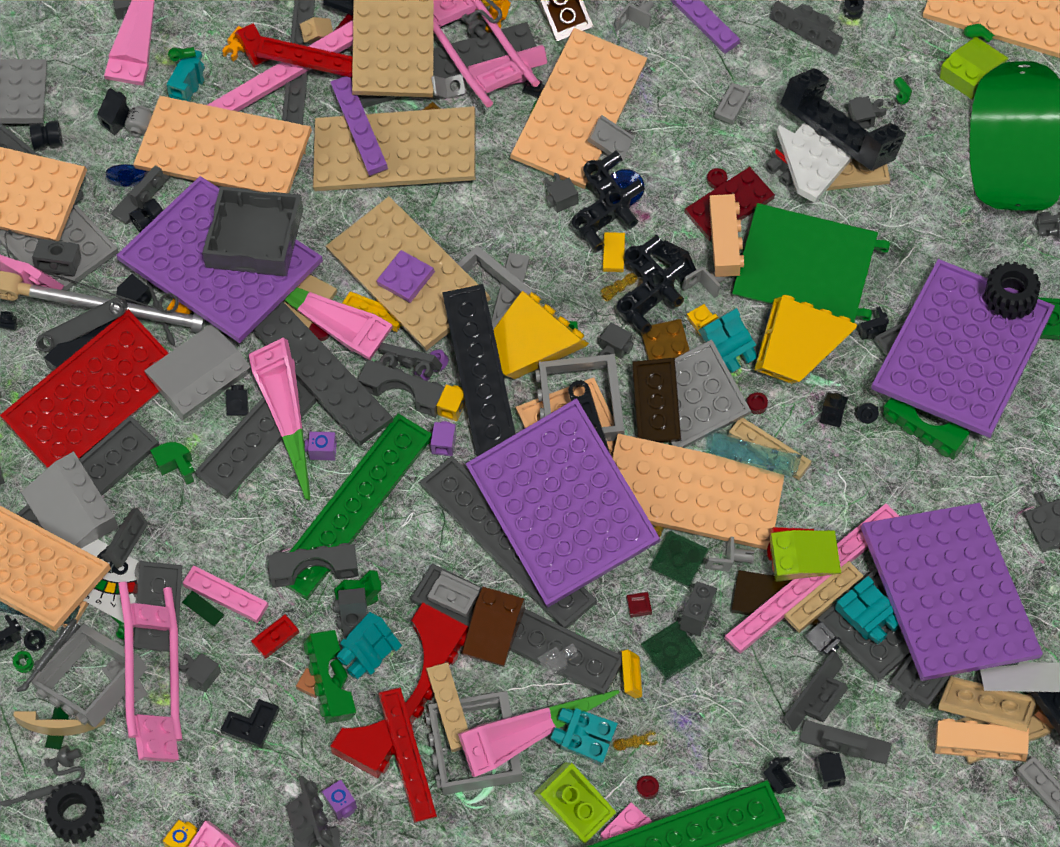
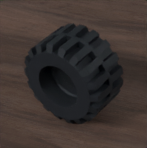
[984,262,1041,319]
[44,781,105,843]

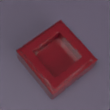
[627,592,652,618]

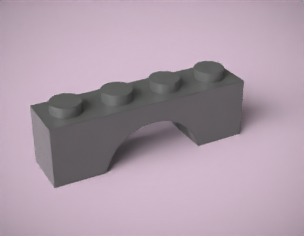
[358,360,445,418]
[268,543,359,588]

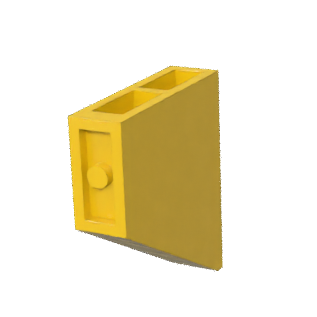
[494,291,589,379]
[754,295,857,384]

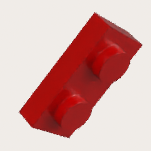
[235,23,271,67]
[251,614,300,659]

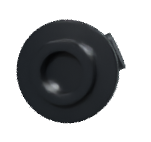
[523,79,545,98]
[0,311,17,331]
[856,403,879,424]

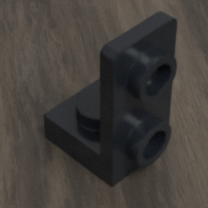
[652,240,696,282]

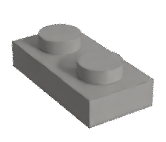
[715,82,750,125]

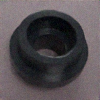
[24,630,46,651]

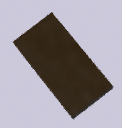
[632,357,682,443]
[731,570,820,626]

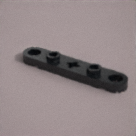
[568,380,611,455]

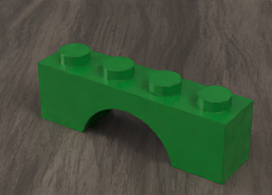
[883,397,970,460]
[304,630,357,724]

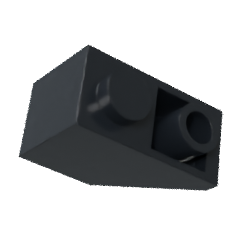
[97,88,130,136]

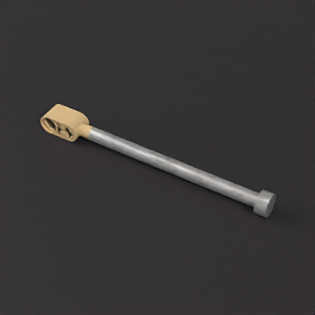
[0,271,205,333]

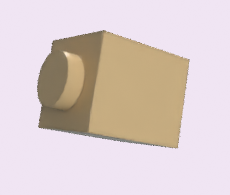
[300,17,333,44]

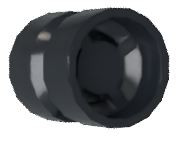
[29,120,63,150]
[129,198,163,233]

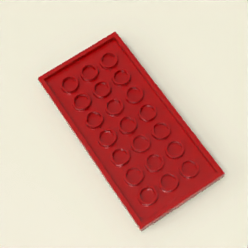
[0,309,169,469]

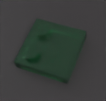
[650,531,709,588]
[641,621,702,681]

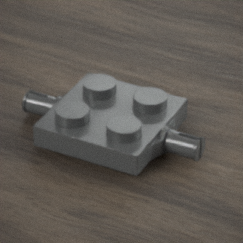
[1025,492,1060,553]
[890,655,952,710]

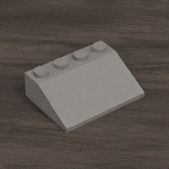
[144,324,251,421]
[21,451,118,548]

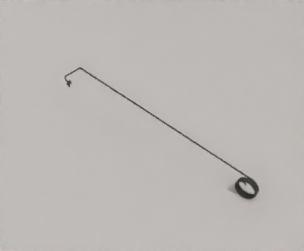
[4,230,179,313]

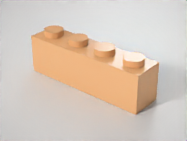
[709,194,744,277]
[935,719,1029,762]

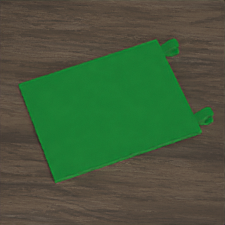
[732,203,890,323]

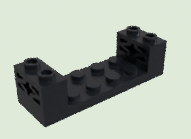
[780,68,906,171]

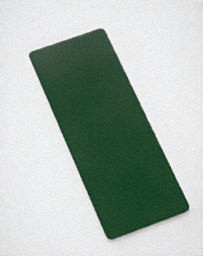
[182,591,224,626]
[45,707,69,750]

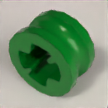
[13,651,34,673]

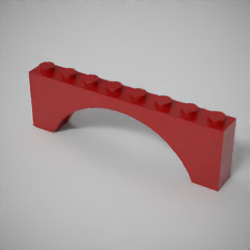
[330,603,469,779]

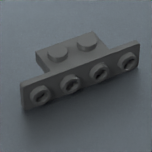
[769,1,843,55]
[112,165,171,224]
[784,651,848,731]
[800,720,892,764]
[286,776,334,847]

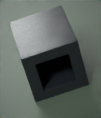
[816,752,846,790]

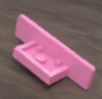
[467,45,547,89]

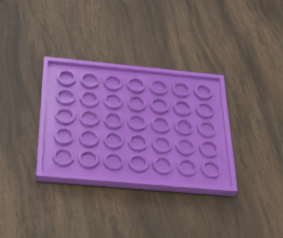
[116,176,323,343]
[871,259,1055,438]
[466,398,661,607]
[861,503,1043,681]

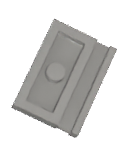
[587,115,635,160]
[427,571,481,618]

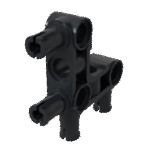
[572,150,645,252]
[617,234,688,334]

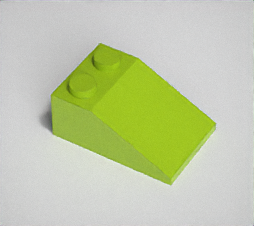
[940,37,1008,99]
[770,530,841,582]
[533,762,616,844]

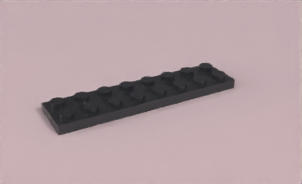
[442,284,516,456]

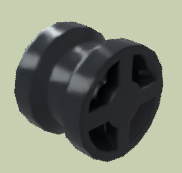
[843,0,864,20]

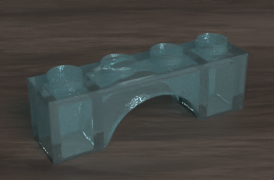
[709,432,802,476]

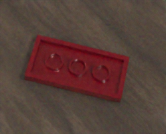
[685,167,775,241]

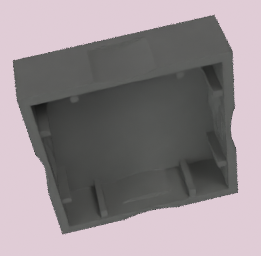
[202,186,304,276]

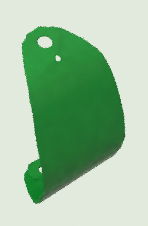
[970,61,1060,211]

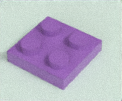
[376,250,435,303]

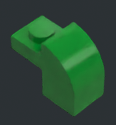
[150,442,195,485]
[334,570,382,606]

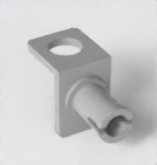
[616,0,654,31]
[421,74,466,99]
[682,266,730,298]
[705,537,754,572]

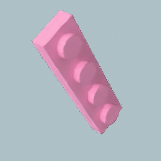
[182,565,269,623]

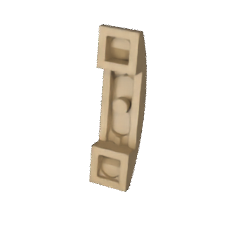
[14,711,106,736]

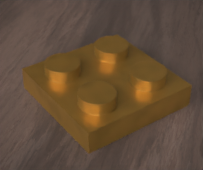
[640,319,690,360]

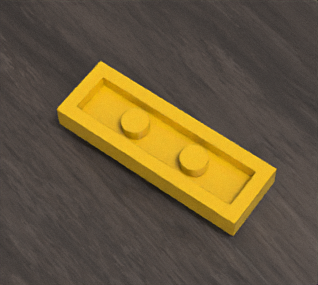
[342,291,401,332]

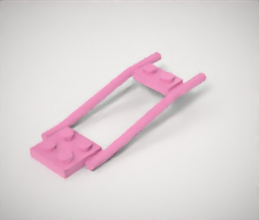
[433,0,540,108]
[118,582,183,762]

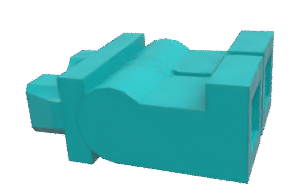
[166,50,205,102]
[698,308,758,373]
[835,576,900,645]
[336,612,402,680]
[550,708,618,766]

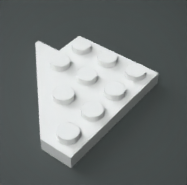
[777,122,853,203]

